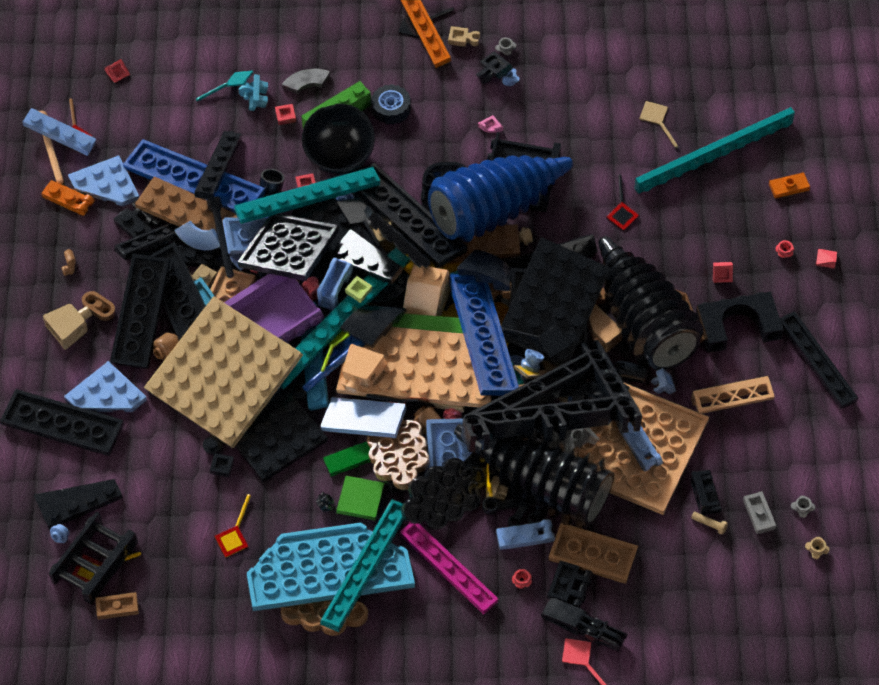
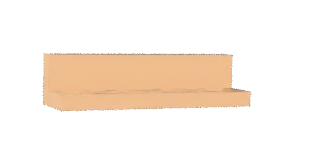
[691,376,775,414]

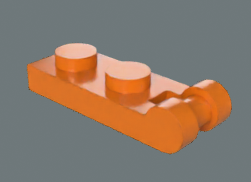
[41,180,95,215]

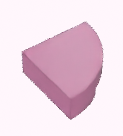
[478,115,503,133]

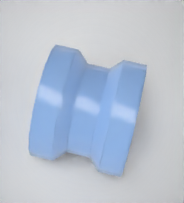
[521,349,544,372]

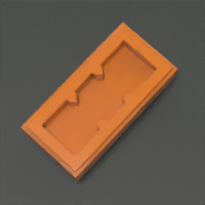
[769,172,810,199]

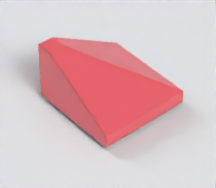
[104,59,130,83]
[816,249,837,269]

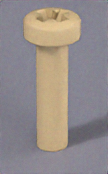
[691,512,728,535]

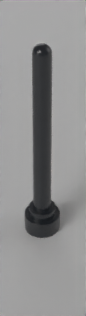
[206,197,234,278]

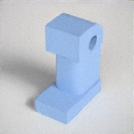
[317,258,353,311]

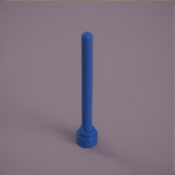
[303,340,365,391]

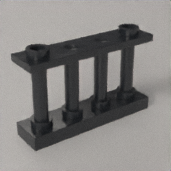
[49,512,138,605]

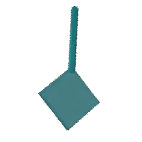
[196,71,253,101]

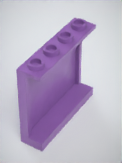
[224,274,324,344]

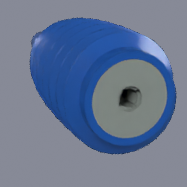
[428,155,573,242]

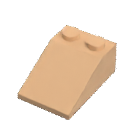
[403,264,451,316]

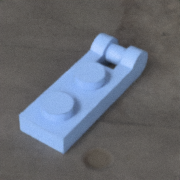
[619,422,663,472]
[496,519,555,550]

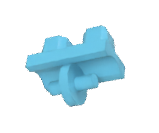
[239,74,268,111]

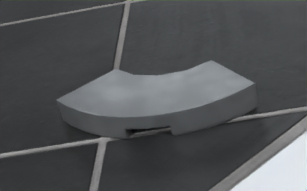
[282,69,331,94]

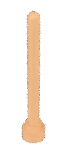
[39,111,64,184]

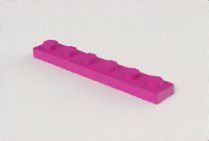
[400,523,498,615]

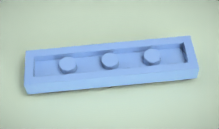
[23,108,96,156]

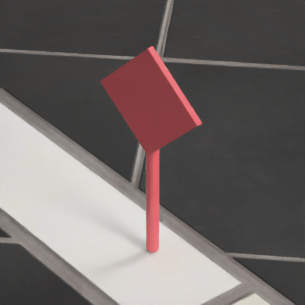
[562,638,606,685]

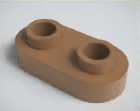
[82,291,116,321]

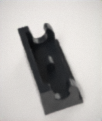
[690,470,722,515]

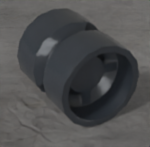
[259,169,285,198]

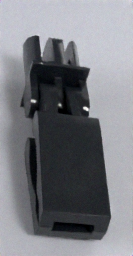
[541,597,628,652]

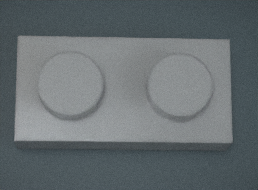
[743,492,776,534]

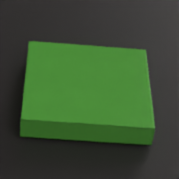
[337,476,385,521]

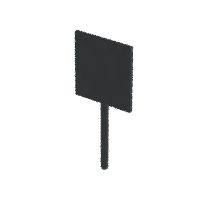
[336,197,381,247]

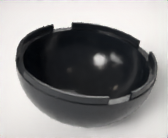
[302,103,375,175]

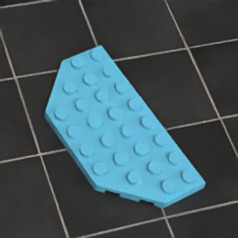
[247,523,415,611]

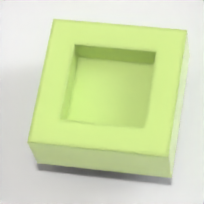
[345,276,372,303]

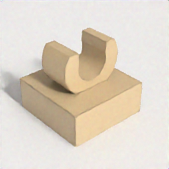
[486,476,508,501]

